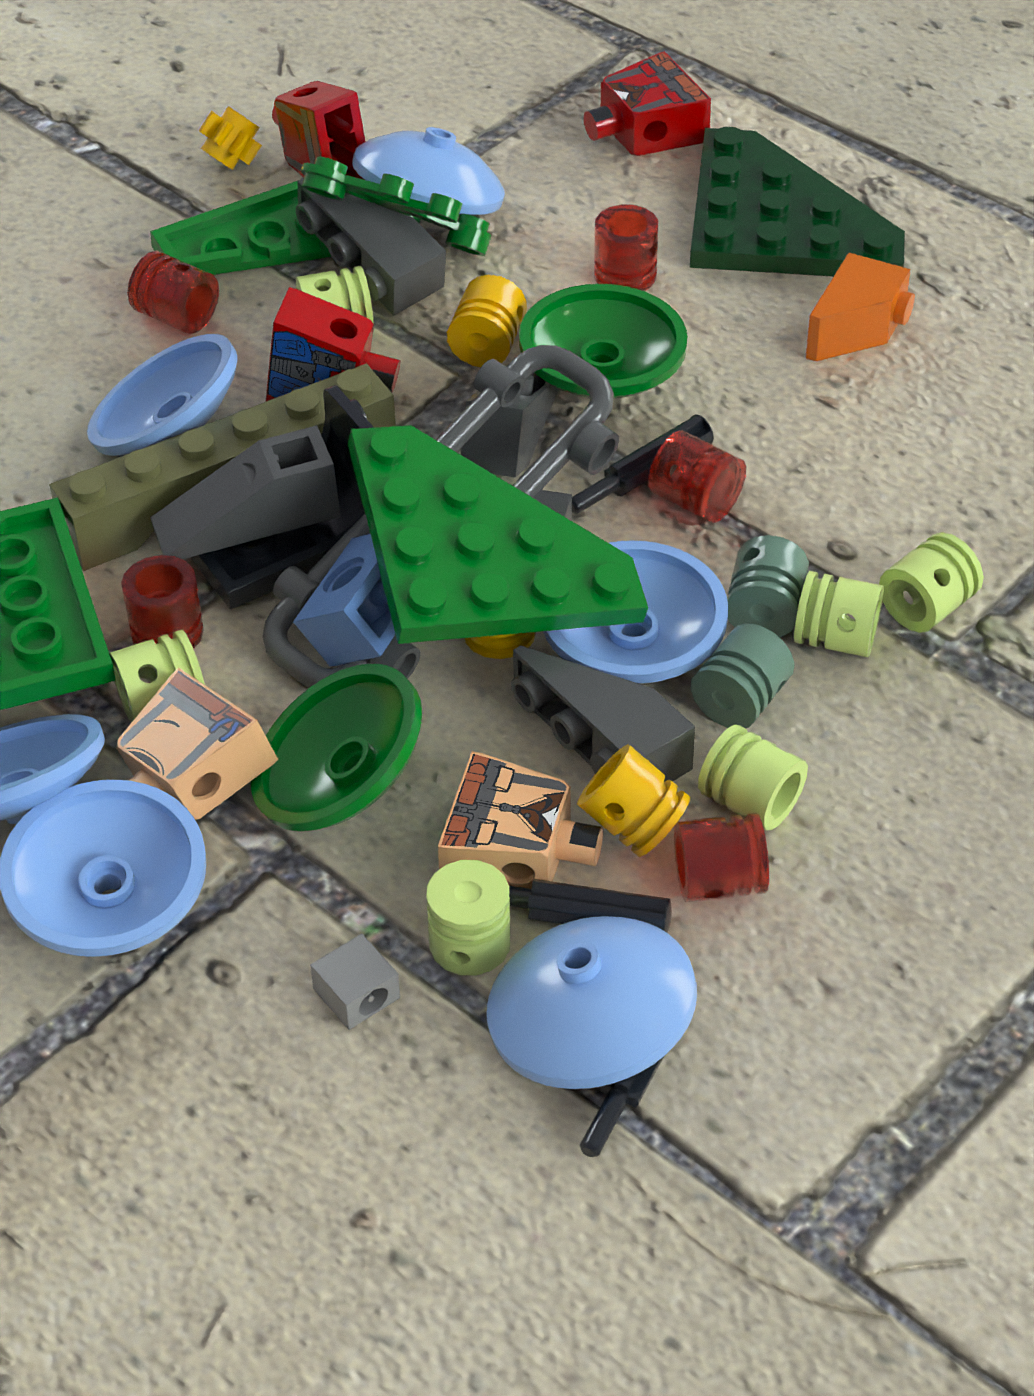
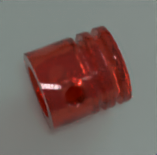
[594,204,658,291]
[127,250,219,334]
[648,430,747,523]
[121,555,204,649]
[674,813,769,902]

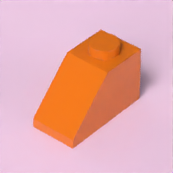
[806,253,915,361]

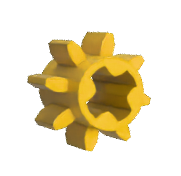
[199,106,262,170]

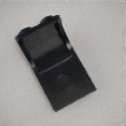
[190,385,374,610]

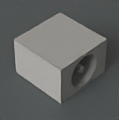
[310,933,400,1030]

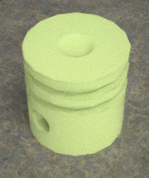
[296,266,374,324]
[879,532,984,633]
[794,571,884,657]
[109,629,205,723]
[698,725,808,830]
[426,860,511,976]

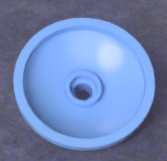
[352,127,505,215]
[87,334,238,457]
[543,540,728,684]
[0,714,105,824]
[0,780,207,957]
[486,916,697,1089]

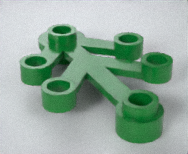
[301,156,492,256]

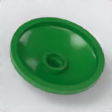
[519,284,688,398]
[251,664,422,831]

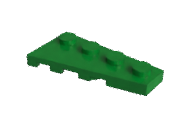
[150,181,332,281]

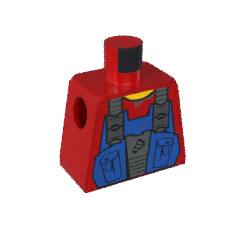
[265,287,401,402]

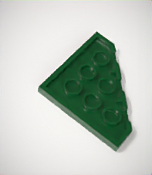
[690,127,905,277]

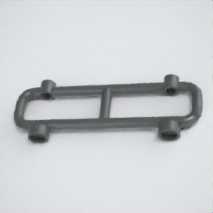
[262,345,619,688]

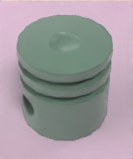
[727,535,809,638]
[690,623,795,728]

